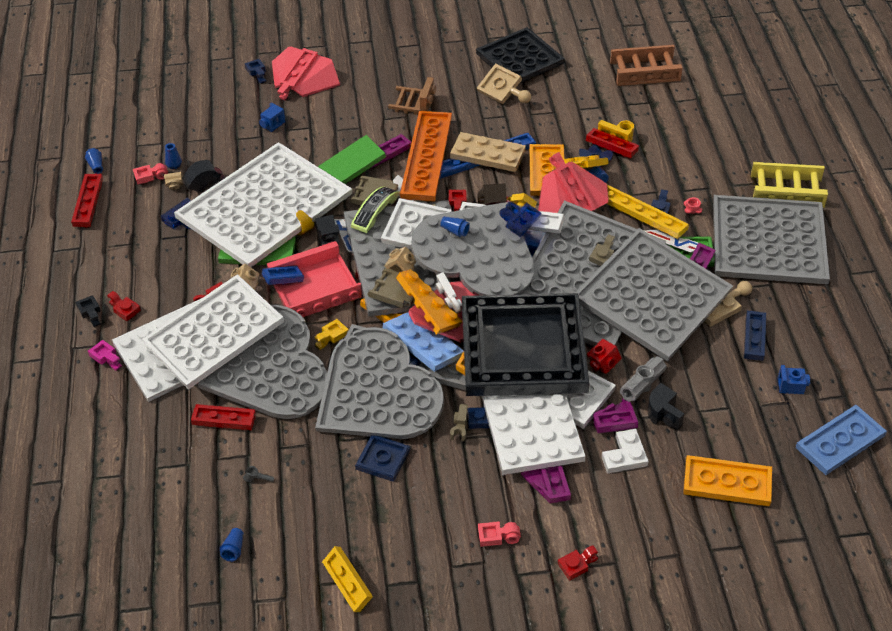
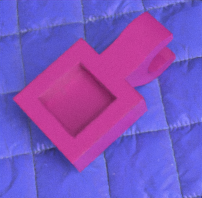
[88,340,122,371]

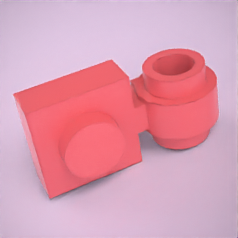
[133,163,168,185]
[478,522,521,547]

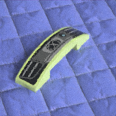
[351,186,400,233]

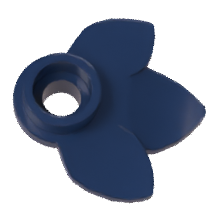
[579,144,613,168]

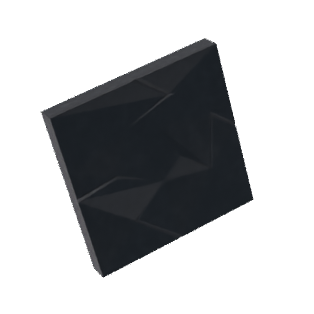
[462,293,590,396]

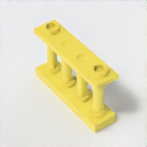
[751,162,828,208]

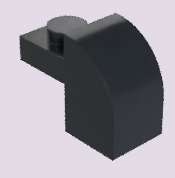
[182,160,225,192]
[314,215,340,246]
[647,383,685,431]

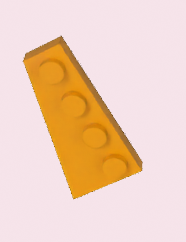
[396,269,462,335]

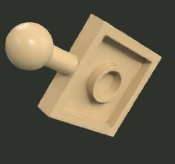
[477,63,531,104]
[705,281,752,327]

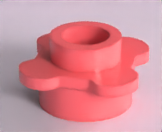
[684,197,702,214]

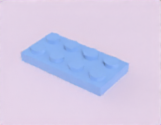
[383,312,464,372]

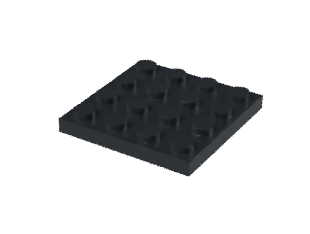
[476,27,565,84]

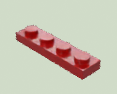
[71,174,103,227]

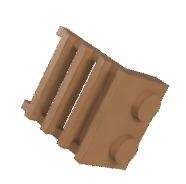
[388,77,436,115]

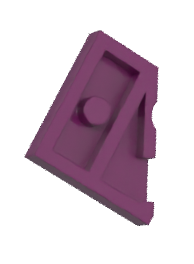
[593,398,638,433]
[521,465,571,504]

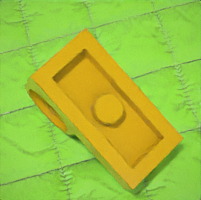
[598,120,634,142]

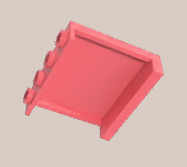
[267,241,362,317]

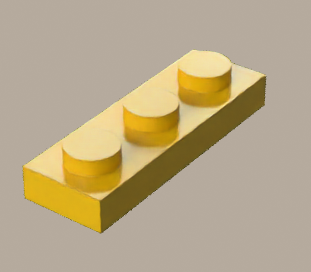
[322,546,373,612]

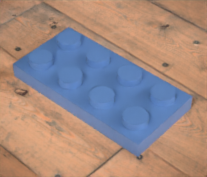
[795,405,887,475]

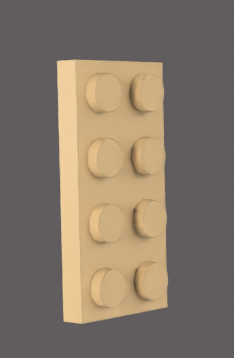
[450,132,526,172]

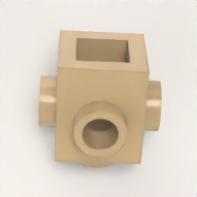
[384,246,416,272]
[231,264,260,290]

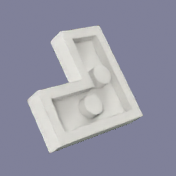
[602,429,648,474]

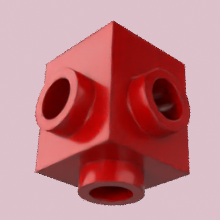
[587,339,622,374]

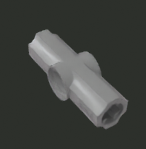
[620,356,667,402]

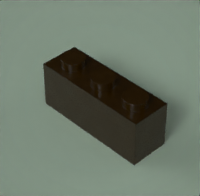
[477,183,507,205]

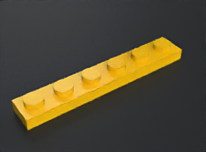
[606,185,689,239]

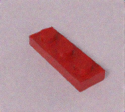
[585,128,639,158]
[191,404,256,430]

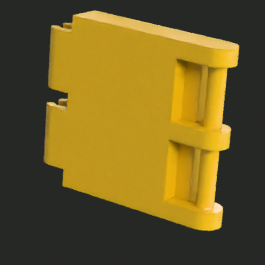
[564,155,609,168]

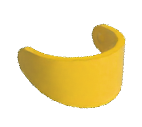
[296,210,315,235]

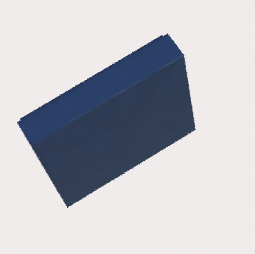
[355,435,410,482]

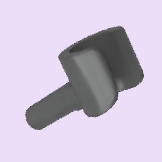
[243,466,274,482]

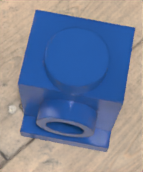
[259,103,285,132]
[778,365,810,394]

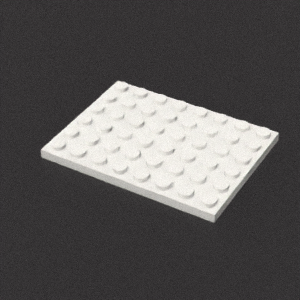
[174,142,352,267]

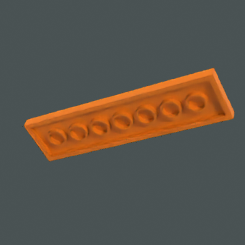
[400,111,452,201]

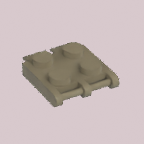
[350,176,398,207]
[367,268,415,308]

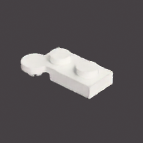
[436,272,462,314]

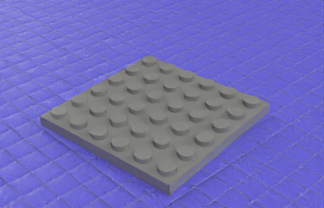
[713,195,830,284]
[575,228,733,361]

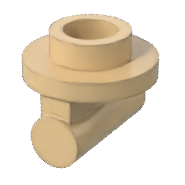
[164,172,183,190]

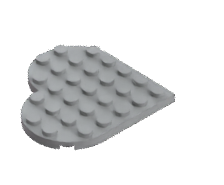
[411,202,534,295]
[198,305,327,419]
[315,327,444,439]

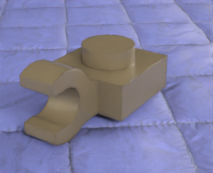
[589,234,615,266]
[450,404,468,441]

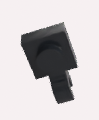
[75,295,101,327]

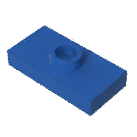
[262,266,304,285]

